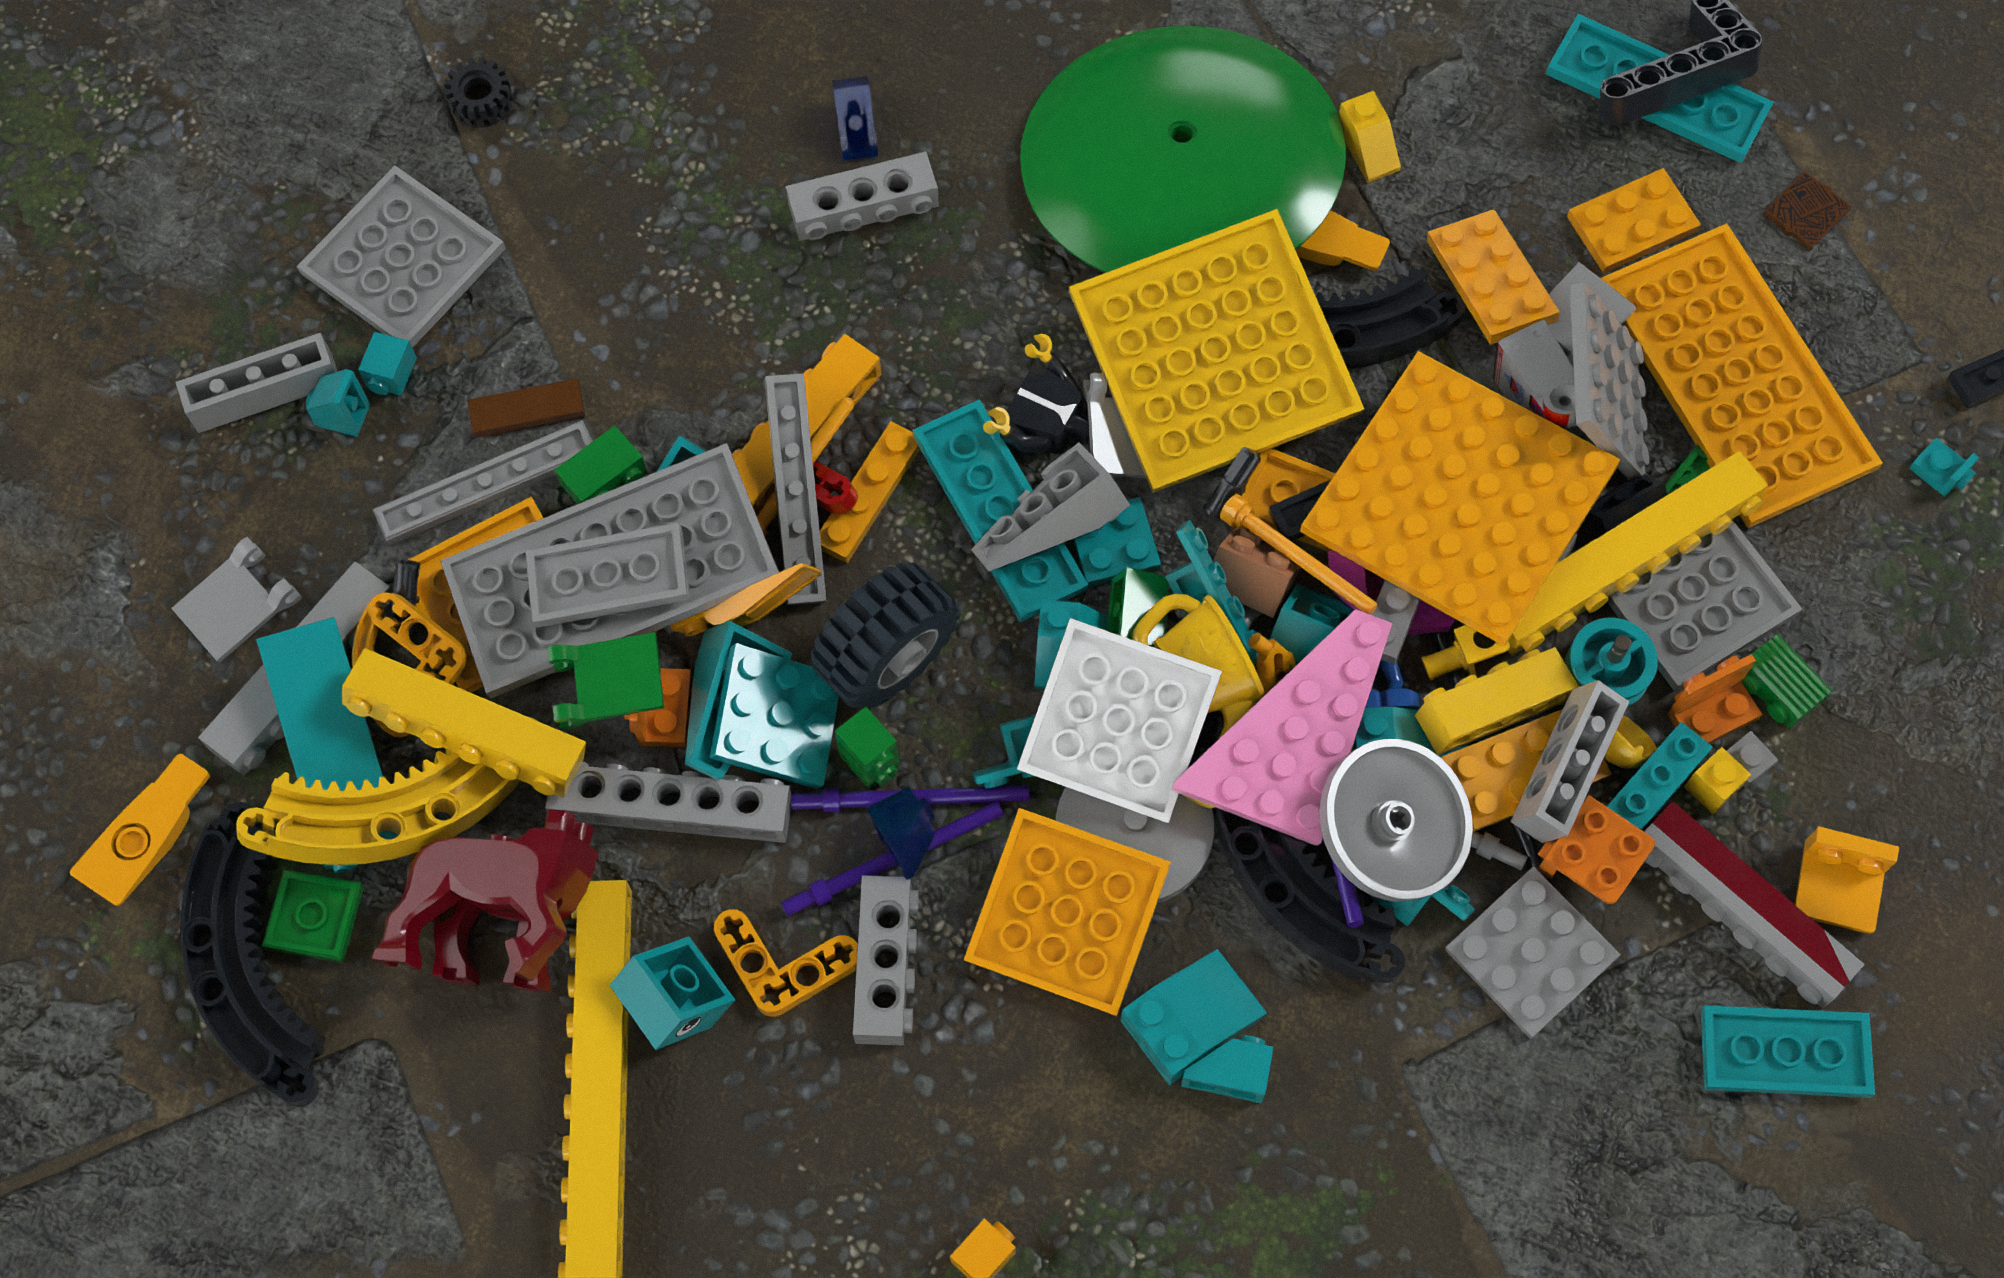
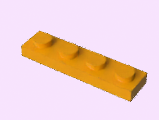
[820,421,920,564]

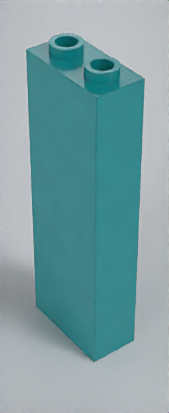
[256,617,398,873]

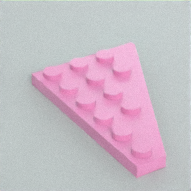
[1171,609,1392,846]

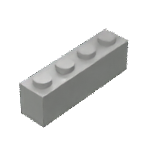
[175,332,338,433]

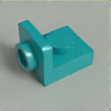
[1909,438,1980,497]

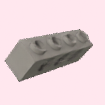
[786,152,939,241]
[1510,680,1629,843]
[853,875,919,1045]

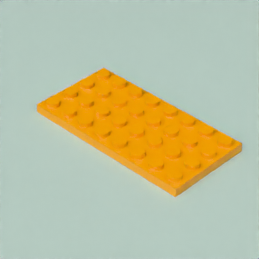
[1600,223,1883,528]

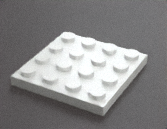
[1017,618,1222,823]

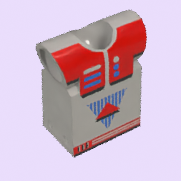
[1492,319,1583,438]

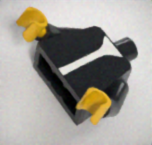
[983,334,1090,453]

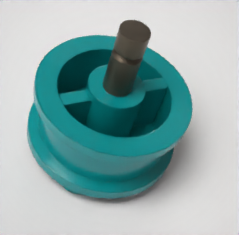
[1564,618,1658,709]

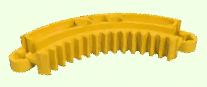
[236,717,538,865]

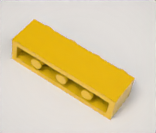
[1414,647,1579,756]

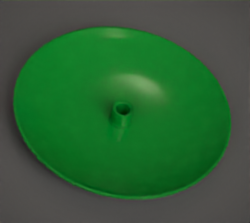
[1020,26,1346,273]

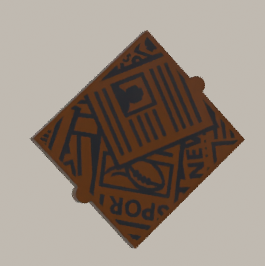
[1763,171,1852,250]

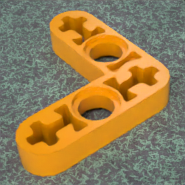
[714,909,858,1017]

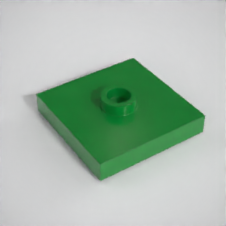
[262,870,364,963]

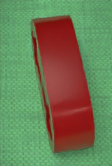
[813,462,858,514]

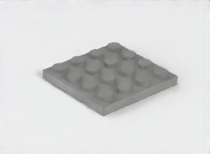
[297,165,506,348]
[1570,281,1649,480]
[1607,520,1802,691]

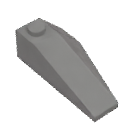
[971,443,1130,571]

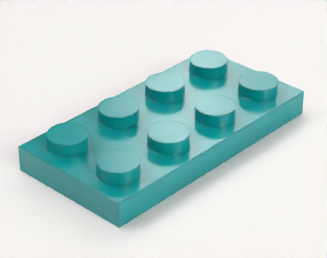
[1701,1005,1875,1098]

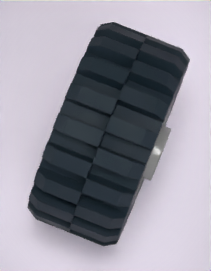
[811,562,960,710]

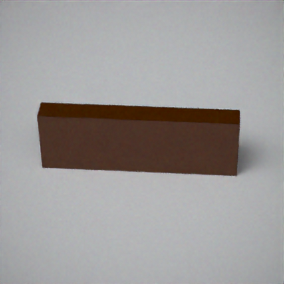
[467,378,586,438]

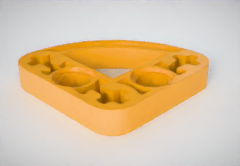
[352,592,468,737]

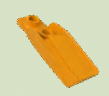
[1296,210,1390,271]
[670,563,822,637]
[70,754,210,906]

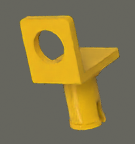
[1421,625,1510,681]

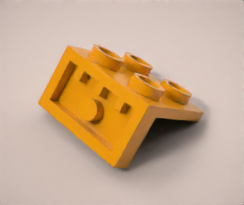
[1794,826,1899,935]

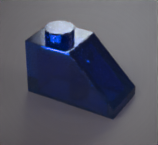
[832,76,878,160]
[867,787,935,880]

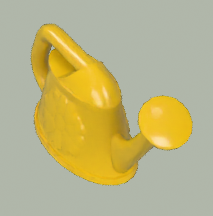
[1132,594,1266,808]

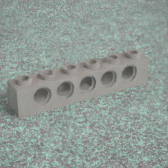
[545,762,792,843]

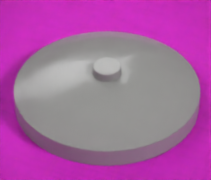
[1320,739,1473,902]
[1056,787,1214,903]

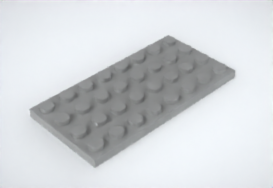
[440,443,779,699]

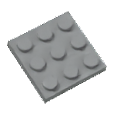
[1445,866,1621,1039]

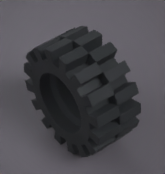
[444,57,513,128]

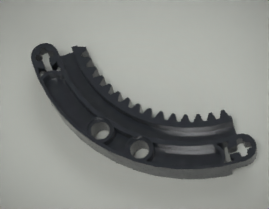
[1316,267,1465,368]
[1213,714,1405,983]
[180,802,326,1107]

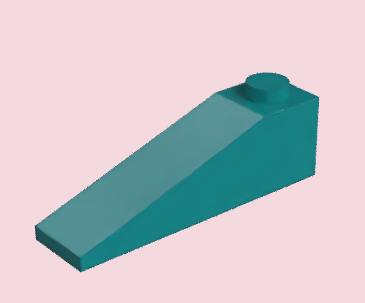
[685,621,792,780]

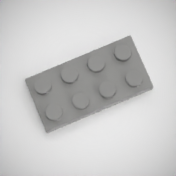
[526,522,690,628]

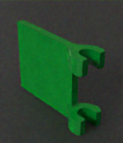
[547,632,664,730]

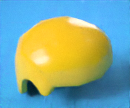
[1604,715,1657,769]

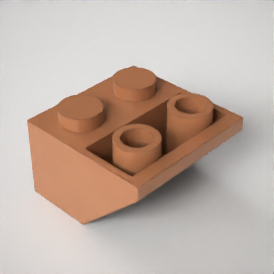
[1213,527,1301,618]

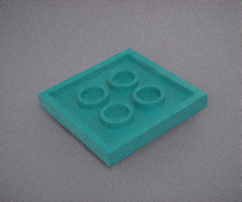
[709,643,839,789]

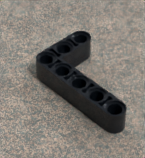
[1598,0,1762,126]

